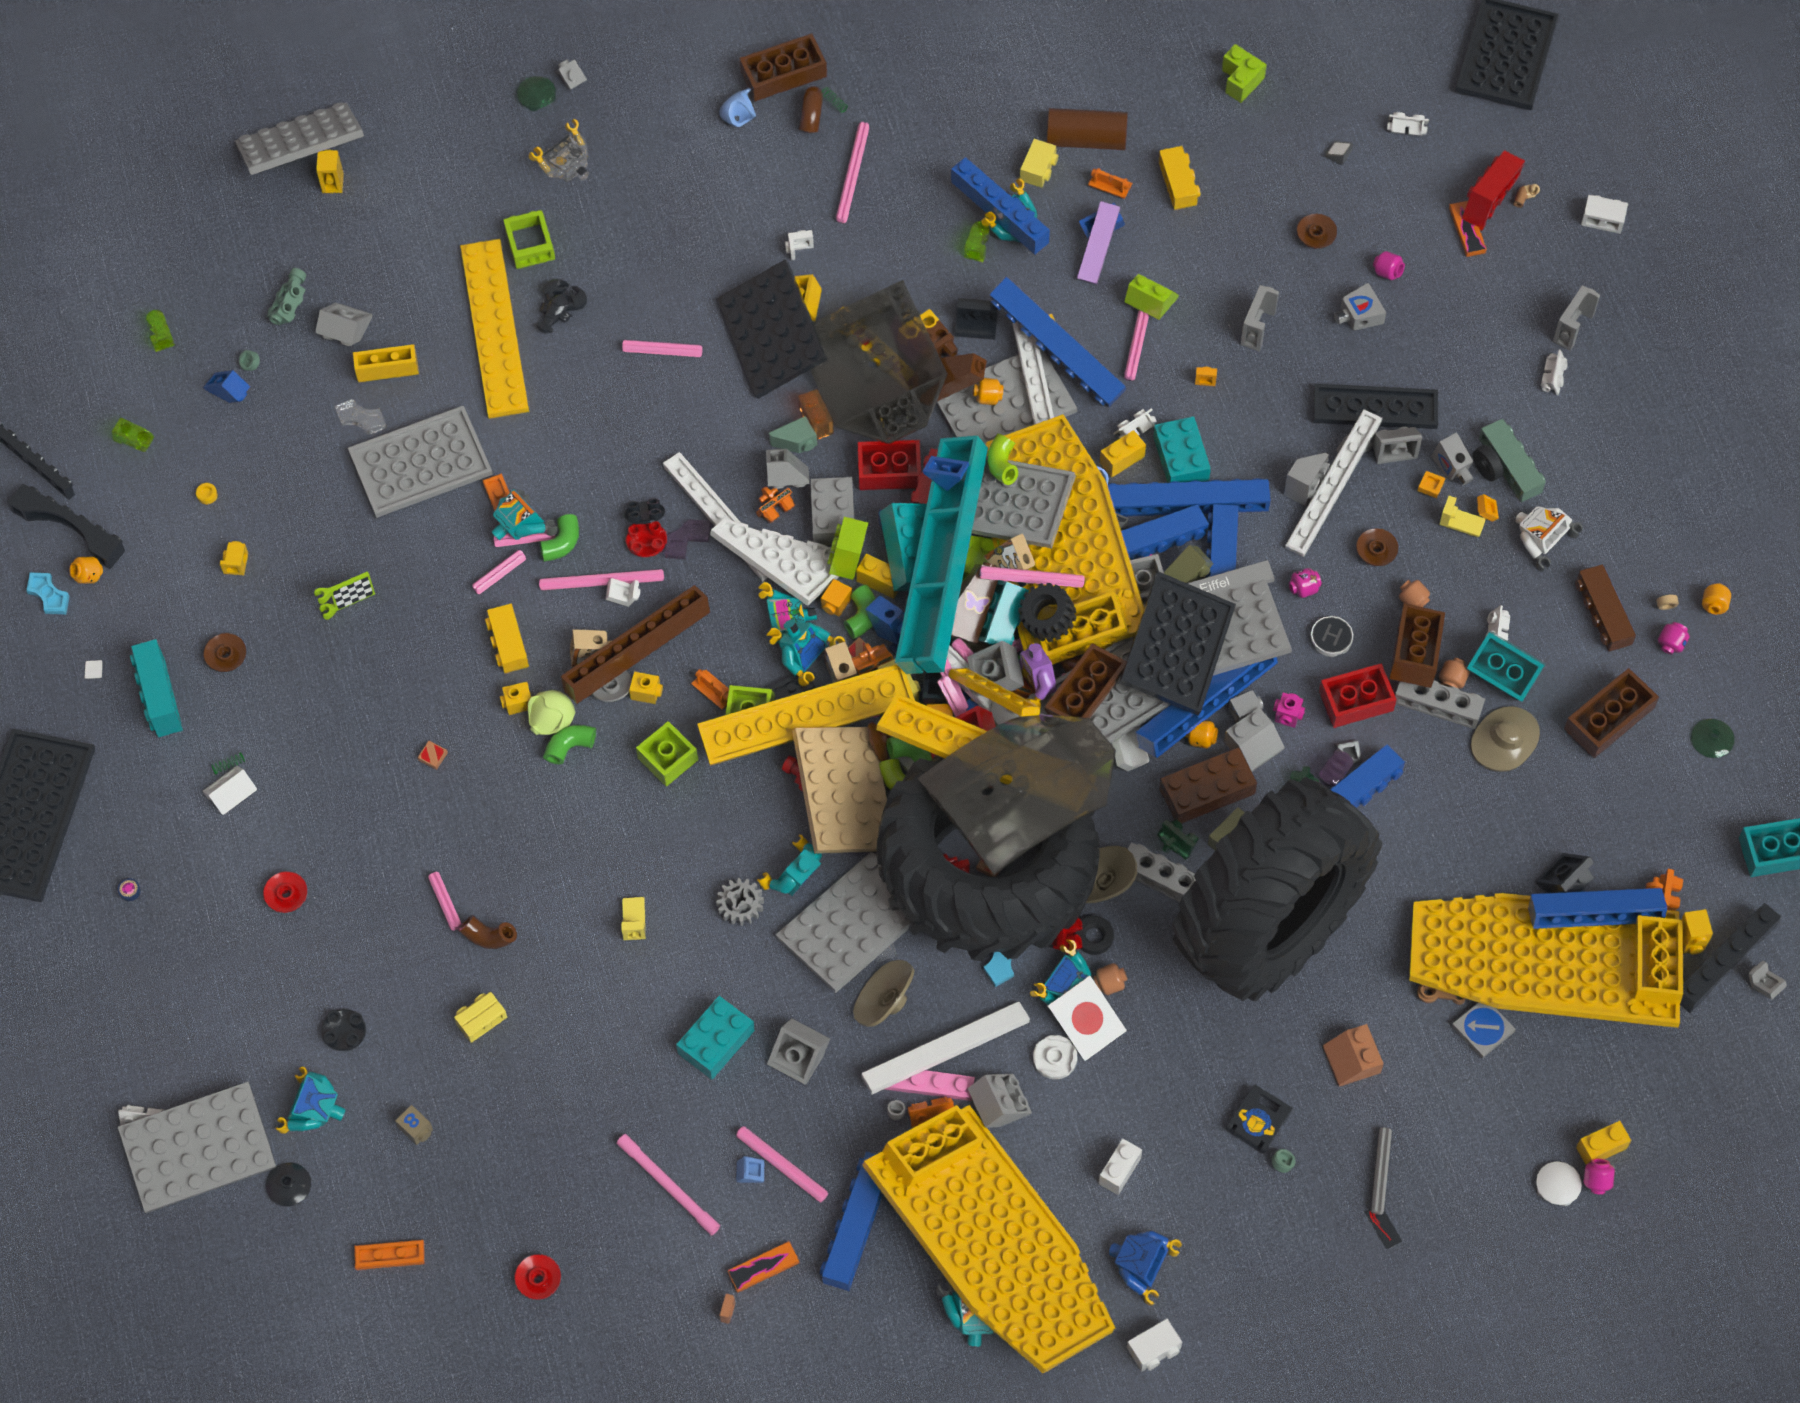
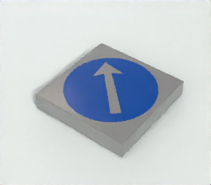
[1452,1003,1516,1059]

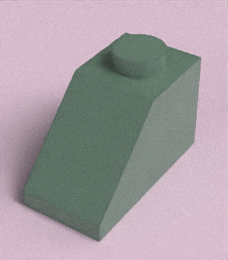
[769,416,817,453]

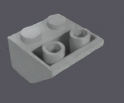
[766,449,810,489]
[1284,453,1330,506]
[967,1074,1032,1128]

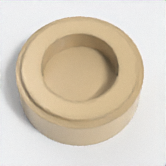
[1656,595,1679,610]

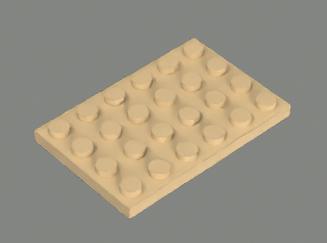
[792,727,887,853]

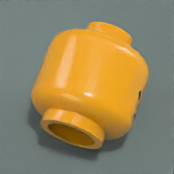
[973,378,1003,406]
[70,557,103,584]
[1702,583,1731,615]
[1185,720,1218,749]

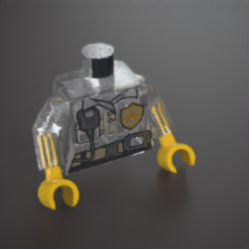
[529,119,589,182]

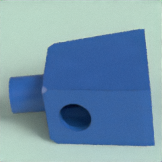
[865,595,905,644]

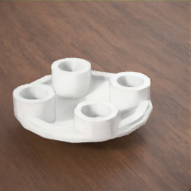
[1536,1161,1582,1206]

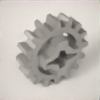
[716,878,764,926]

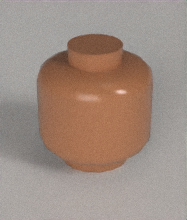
[1399,580,1430,607]
[1438,658,1470,689]
[1093,963,1128,995]

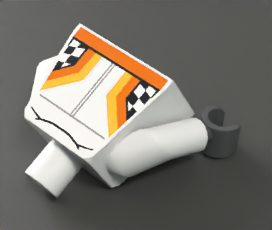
[1516,506,1582,572]

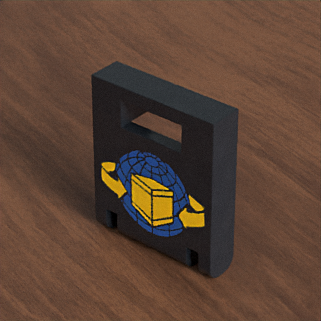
[1226,1084,1293,1154]

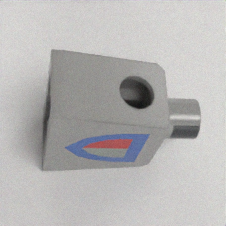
[1334,283,1386,330]
[1431,432,1474,485]

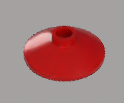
[263,872,308,913]
[515,1254,561,1300]

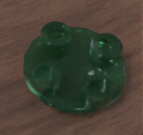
[517,76,556,111]

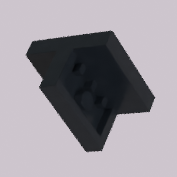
[955,298,998,340]
[1535,853,1594,893]

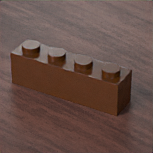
[1575,564,1636,652]

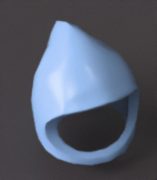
[719,87,756,127]

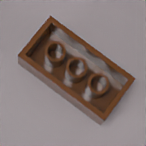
[739,33,827,101]
[1389,603,1445,688]
[1564,668,1659,758]
[1159,747,1257,825]

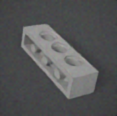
[1395,681,1485,729]
[1128,842,1195,902]

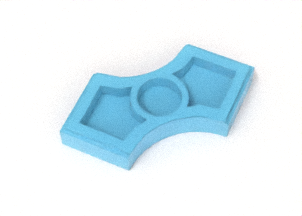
[26,572,69,615]
[984,952,1014,987]

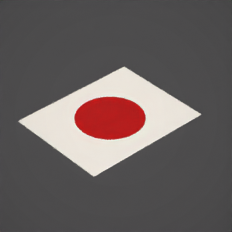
[1048,976,1127,1061]

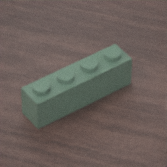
[1479,419,1545,502]

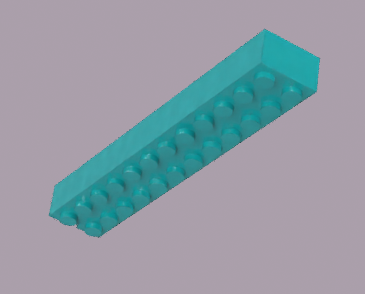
[895,435,988,674]

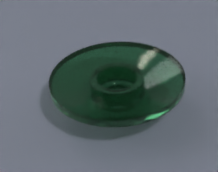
[1691,719,1735,758]

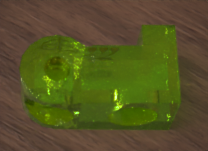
[964,221,990,262]
[146,310,175,352]
[112,417,154,452]

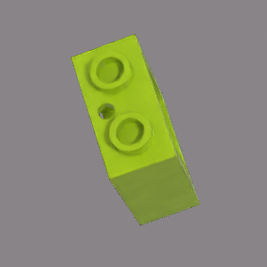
[503,210,555,269]

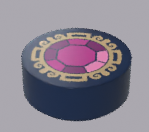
[118,878,141,901]

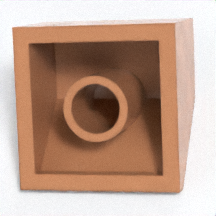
[1323,1024,1383,1087]

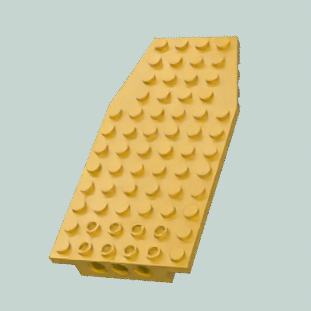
[986,414,1144,665]
[1409,893,1683,1028]
[862,1105,1115,1374]

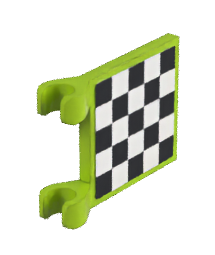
[314,571,375,620]

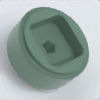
[239,350,260,371]
[1271,1149,1295,1173]

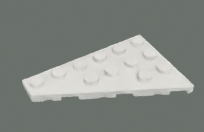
[710,518,840,606]

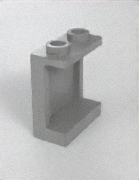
[1240,285,1279,352]
[1553,285,1600,351]

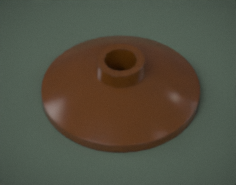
[1297,214,1337,249]
[1356,528,1399,566]
[204,633,246,672]
[868,722,890,762]

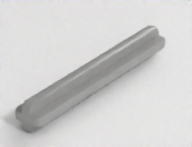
[1371,1127,1392,1215]

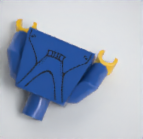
[1109,1231,1182,1305]

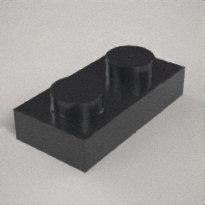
[768,671,816,701]

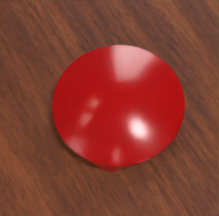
[626,521,667,557]

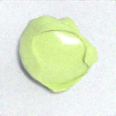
[528,690,575,735]

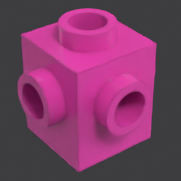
[1273,692,1305,728]

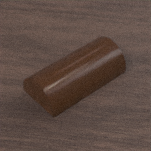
[1047,108,1128,150]
[1045,644,1126,733]

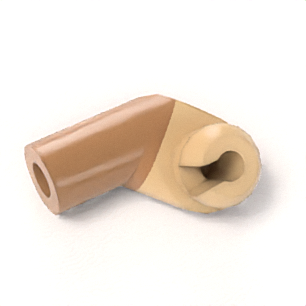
[1514,184,1540,208]

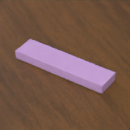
[1077,202,1120,285]

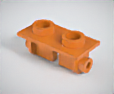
[1088,168,1133,199]
[691,669,729,710]
[907,1096,954,1127]

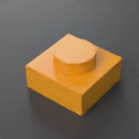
[1195,367,1217,386]
[1418,471,1445,499]
[1477,494,1499,522]

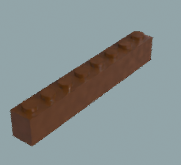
[560,585,710,704]

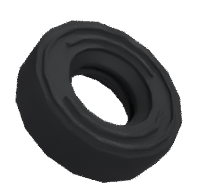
[1473,445,1503,482]
[1075,916,1114,955]

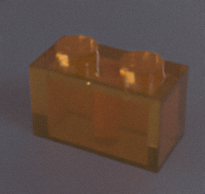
[798,389,834,440]

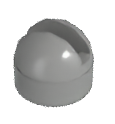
[887,1100,905,1120]

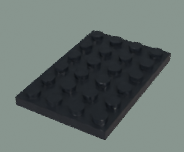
[1455,0,1559,110]
[717,259,828,399]
[1119,571,1236,715]

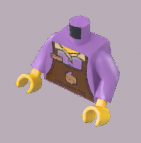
[1019,643,1057,708]

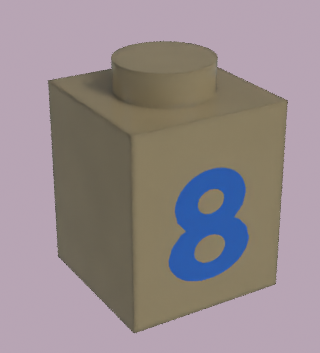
[395,1105,433,1145]

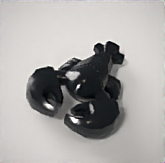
[537,279,587,334]

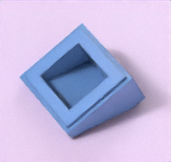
[736,1156,764,1183]

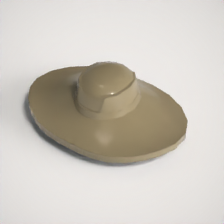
[1470,706,1540,772]
[1086,846,1137,903]
[853,960,914,1027]

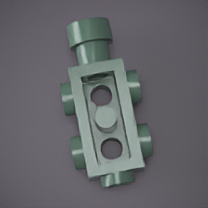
[267,268,306,325]

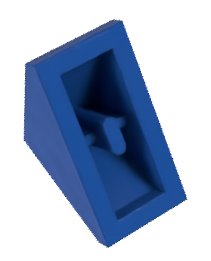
[923,456,969,491]

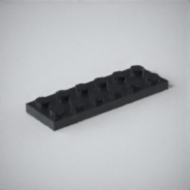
[1314,383,1438,429]

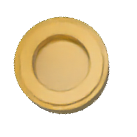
[196,483,218,504]

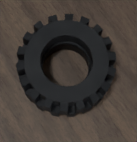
[1018,583,1077,642]

